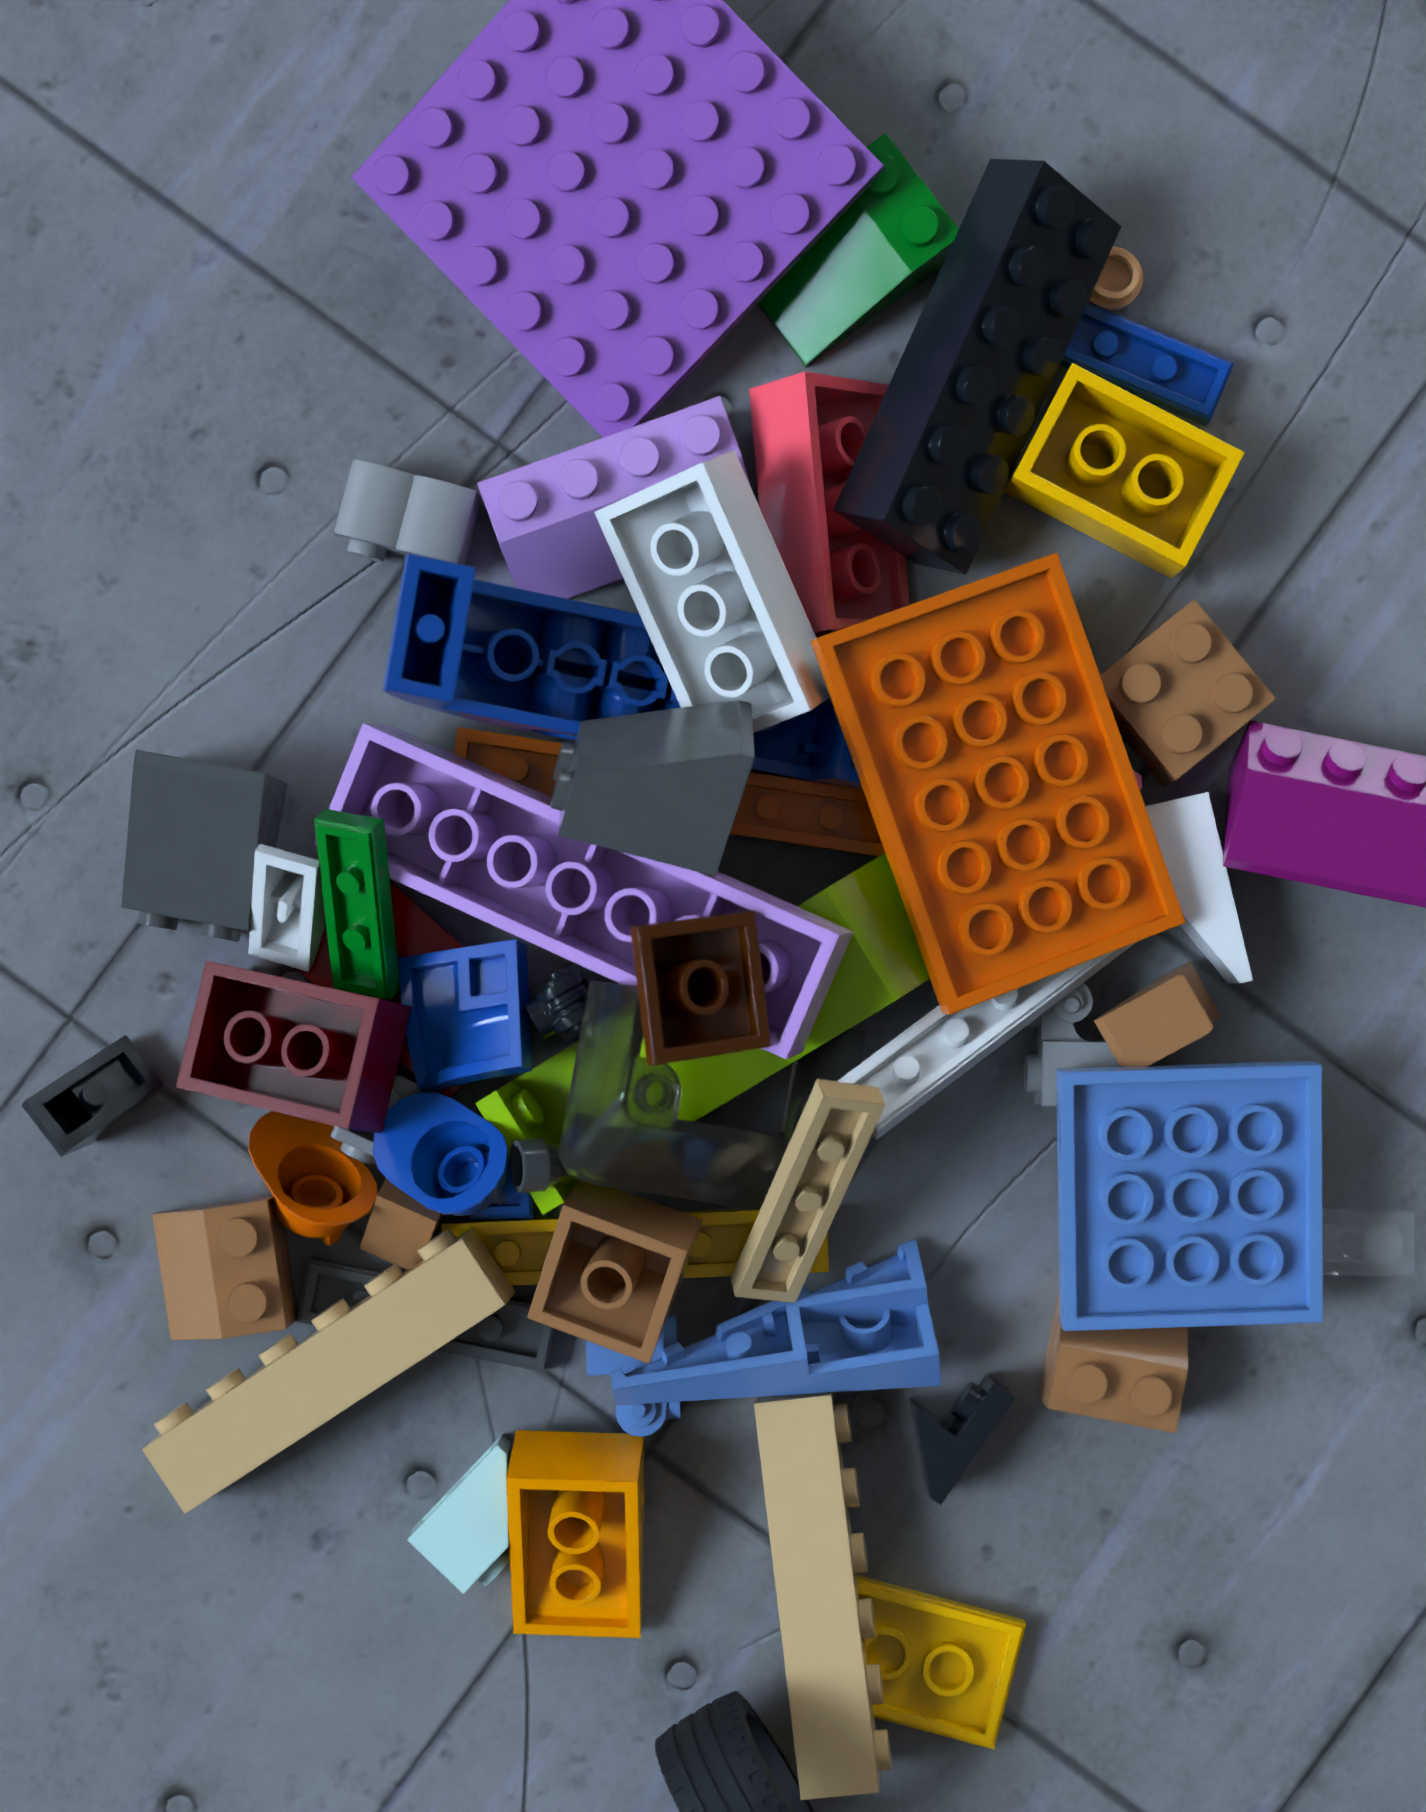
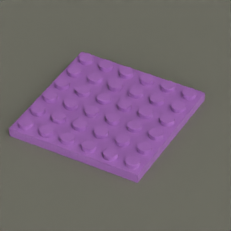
[351,0,886,438]

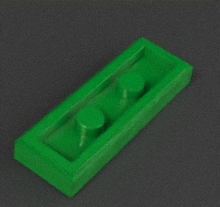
[314,809,400,1001]

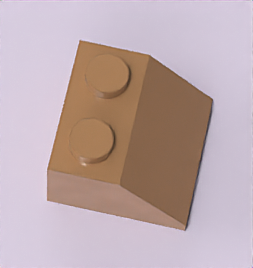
[527,1175,703,1364]
[152,1195,298,1340]
[1038,1286,1188,1433]

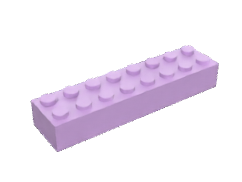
[315,723,854,1060]

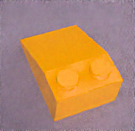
[506,1430,645,1638]

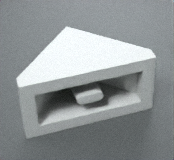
[248,844,326,971]

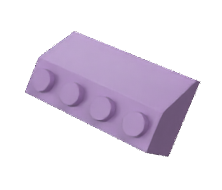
[477,396,750,599]

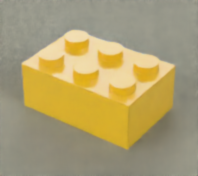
[1004,363,1245,579]

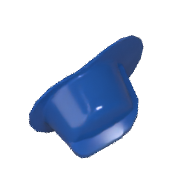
[372,1092,509,1216]

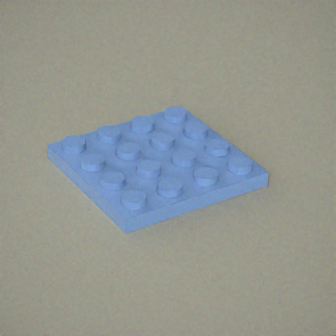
[1056,1061,1323,1331]

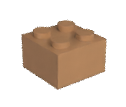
[1100,599,1276,786]

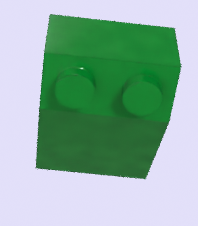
[758,133,959,367]

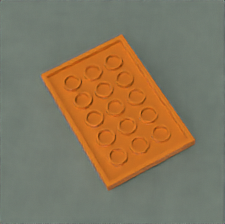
[810,552,1186,1015]

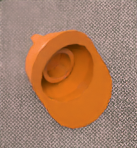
[248,1111,377,1246]

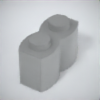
[334,459,482,565]

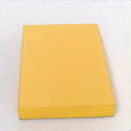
[857,1575,1026,1750]

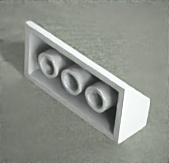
[594,450,830,733]

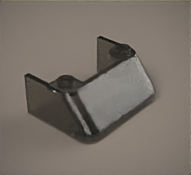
[559,981,866,1210]

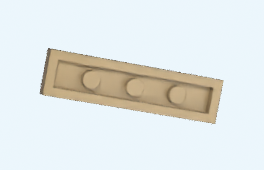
[730,1079,886,1303]

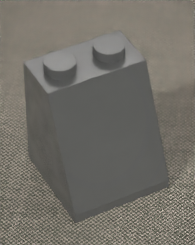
[550,700,755,876]
[121,750,288,942]

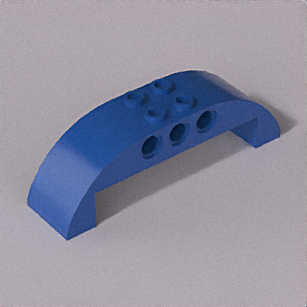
[383,554,862,788]

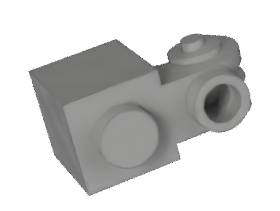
[1023,983,1120,1106]

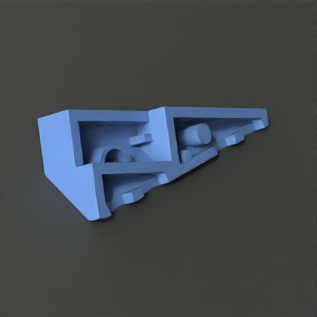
[611,1240,941,1405]

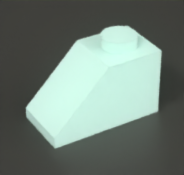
[407,1434,512,1594]

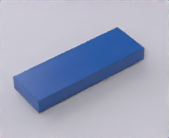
[1060,303,1234,426]

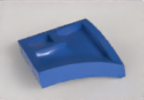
[398,939,532,1093]

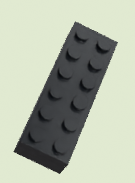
[833,159,1122,575]

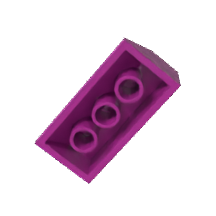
[1223,720,1426,908]

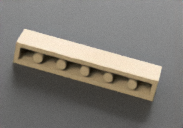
[142,1227,516,1514]
[754,1392,892,1800]

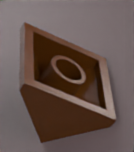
[630,911,771,1066]

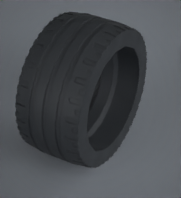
[654,1691,814,1812]

